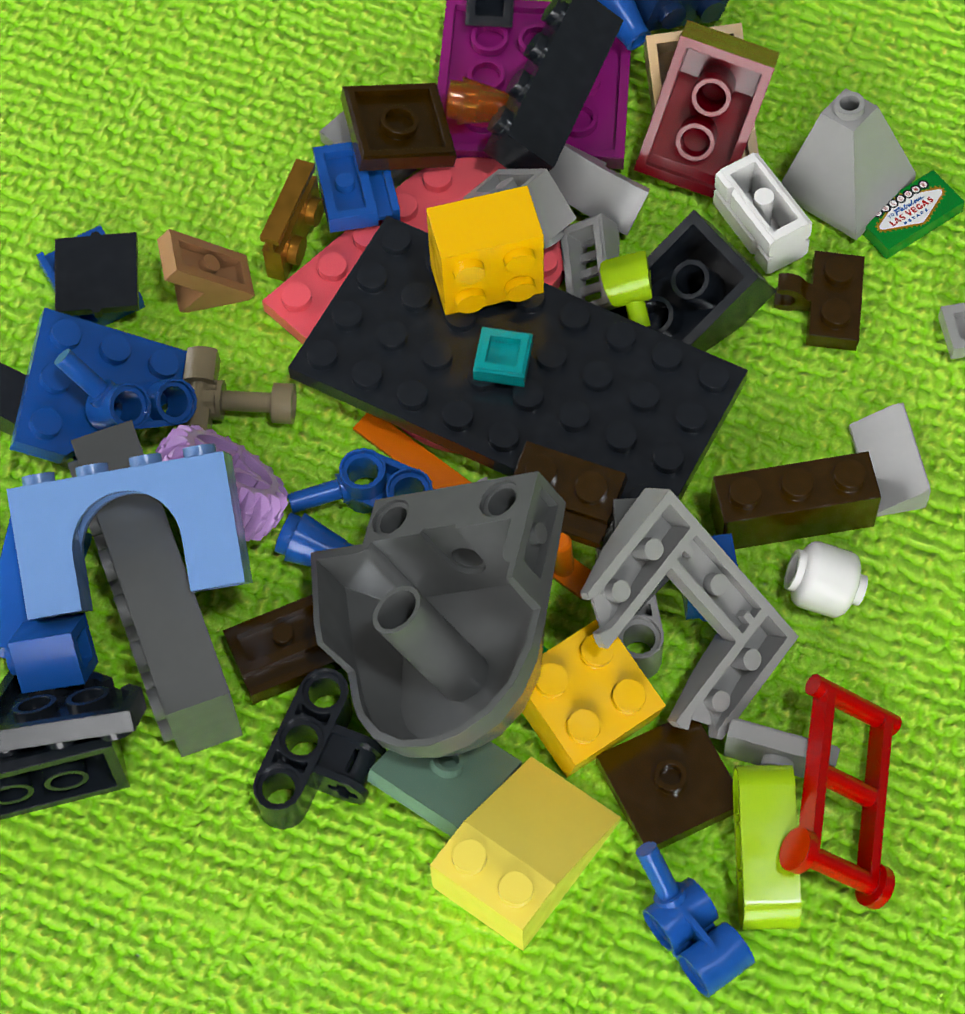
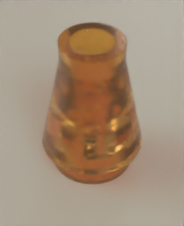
[445,76,510,125]

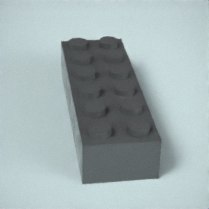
[67,420,243,757]

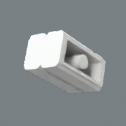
[713,153,813,274]

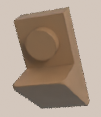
[157,229,255,313]

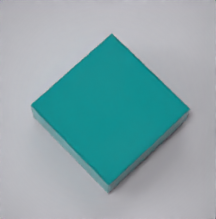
[473,327,533,387]

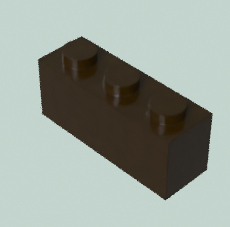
[710,451,881,549]

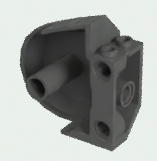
[310,471,566,758]

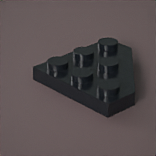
[0,671,147,758]

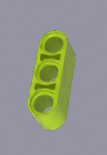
[733,765,802,929]

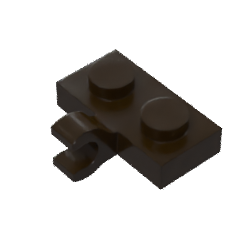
[774,251,865,351]

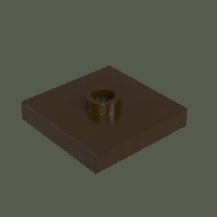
[340,83,457,171]
[596,720,734,850]

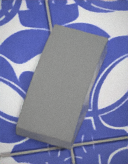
[549,143,650,236]

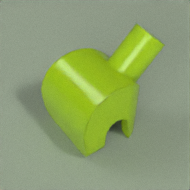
[600,251,653,327]

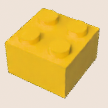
[426,185,544,316]
[522,619,666,778]

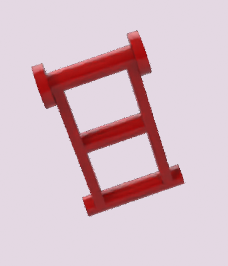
[779,674,902,910]

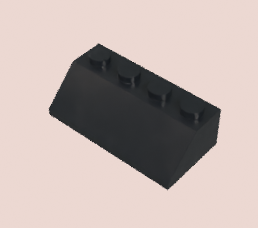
[0,737,130,820]

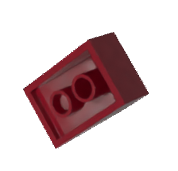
[634,20,780,198]

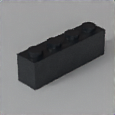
[483,0,624,171]

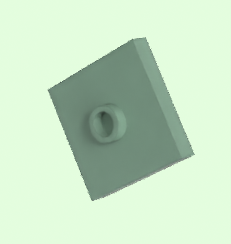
[367,741,522,837]

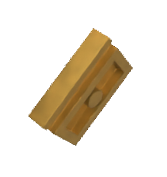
[260,159,324,282]

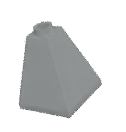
[781,88,916,240]

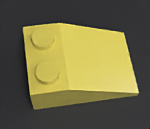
[430,756,621,951]

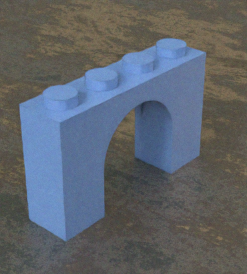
[6,444,253,620]

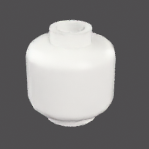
[784,541,868,618]

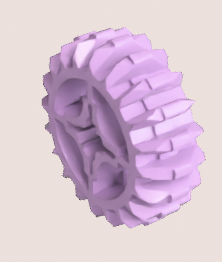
[155,425,288,542]

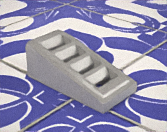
[560,214,620,310]

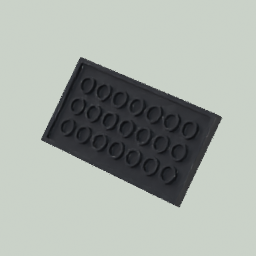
[288,216,748,500]

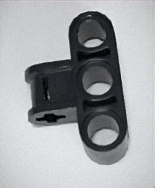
[253,668,387,830]

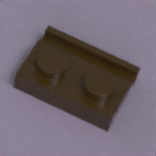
[513,441,628,550]
[223,595,342,704]

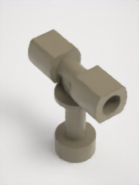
[176,346,297,431]

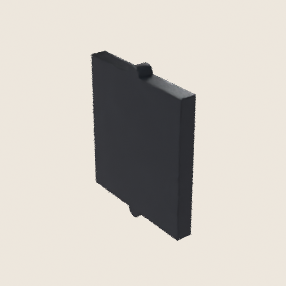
[55,231,139,318]

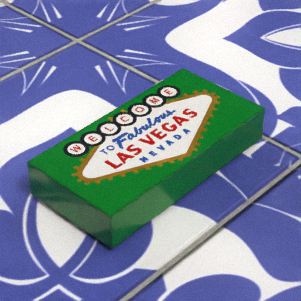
[863,170,965,259]

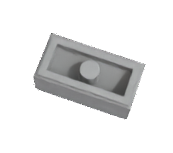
[849,403,931,517]

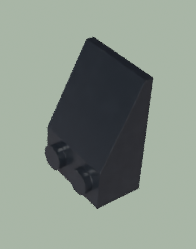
[609,210,777,352]

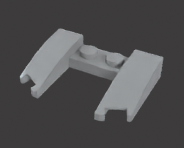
[580,488,799,740]

